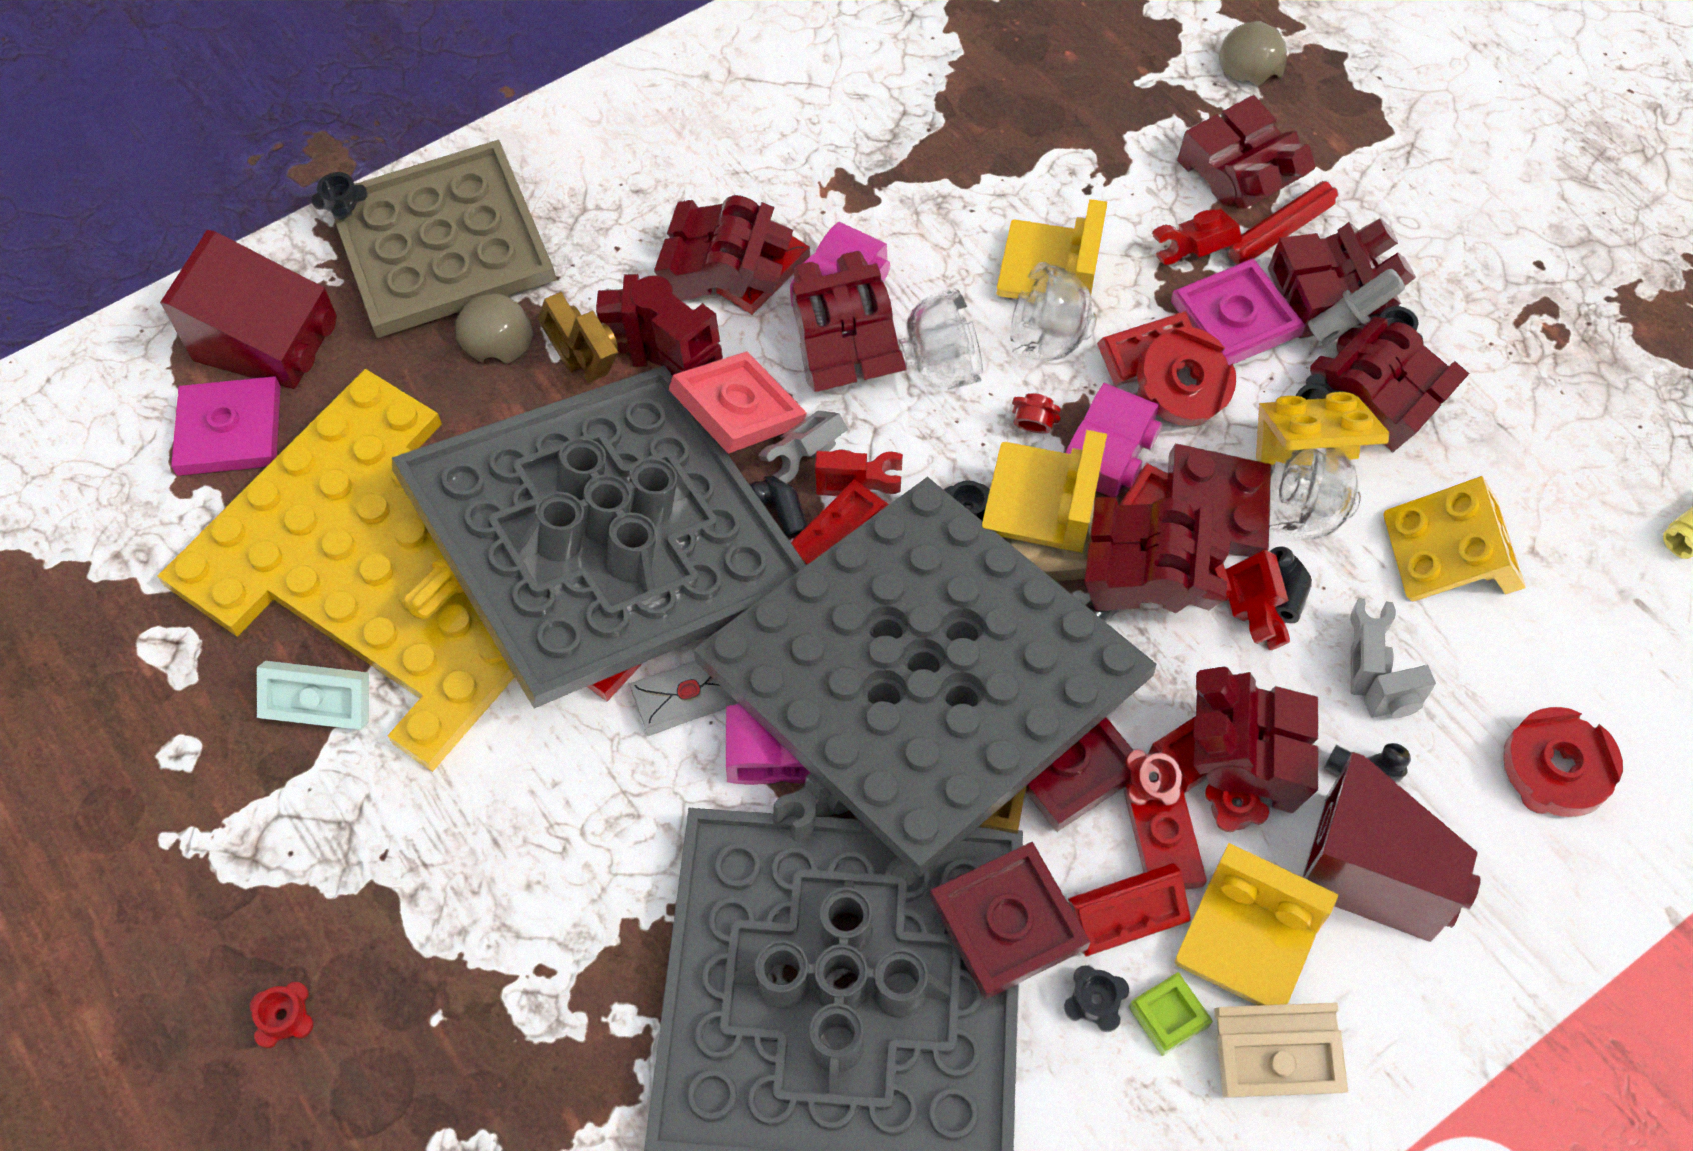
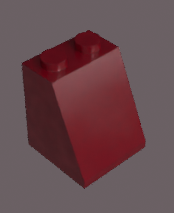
[160,229,337,389]
[1302,752,1481,942]

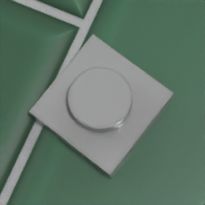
[1364,664,1436,718]

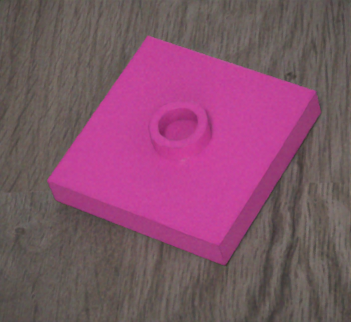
[1171,258,1305,365]
[171,376,281,476]

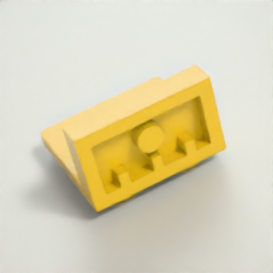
[996,199,1108,310]
[1256,392,1389,465]
[982,430,1107,553]
[1383,476,1526,602]
[1175,843,1339,1005]

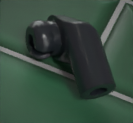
[750,476,808,537]
[1269,546,1312,624]
[1324,743,1411,783]

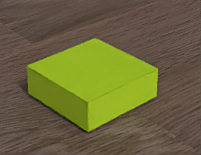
[1128,972,1213,1057]

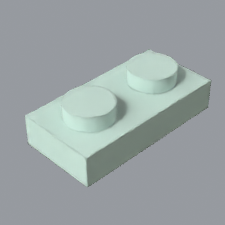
[257,661,369,730]

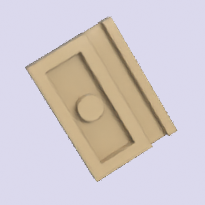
[1214,1002,1348,1098]

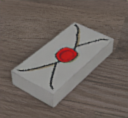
[629,661,738,736]

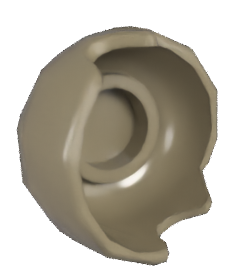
[1219,21,1287,86]
[455,293,534,364]

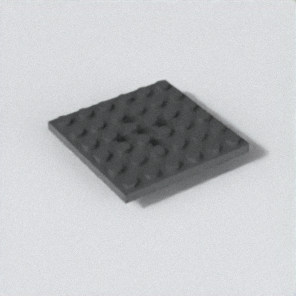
[392,365,807,709]
[693,476,1157,877]
[644,808,1023,1151]

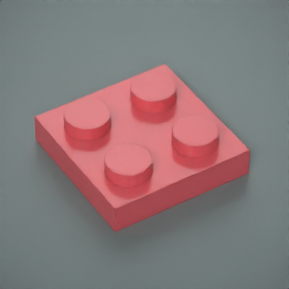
[668,351,807,454]

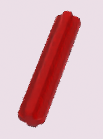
[1227,181,1339,265]

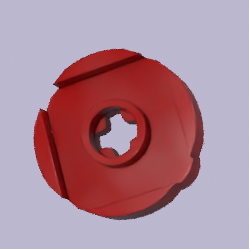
[1137,326,1236,426]
[1504,707,1623,817]

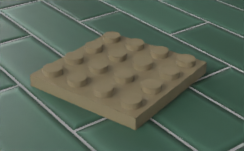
[333,139,557,338]

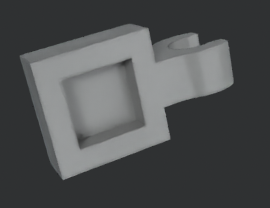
[758,410,848,483]
[1350,598,1396,696]

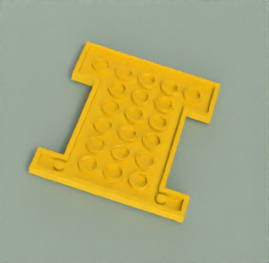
[157,369,515,772]

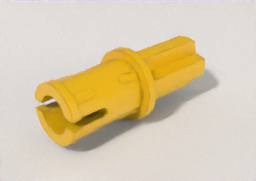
[404,558,464,620]

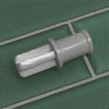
[1308,269,1405,347]

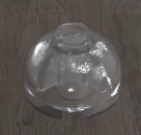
[1010,262,1097,361]
[899,288,983,389]
[1269,447,1361,541]

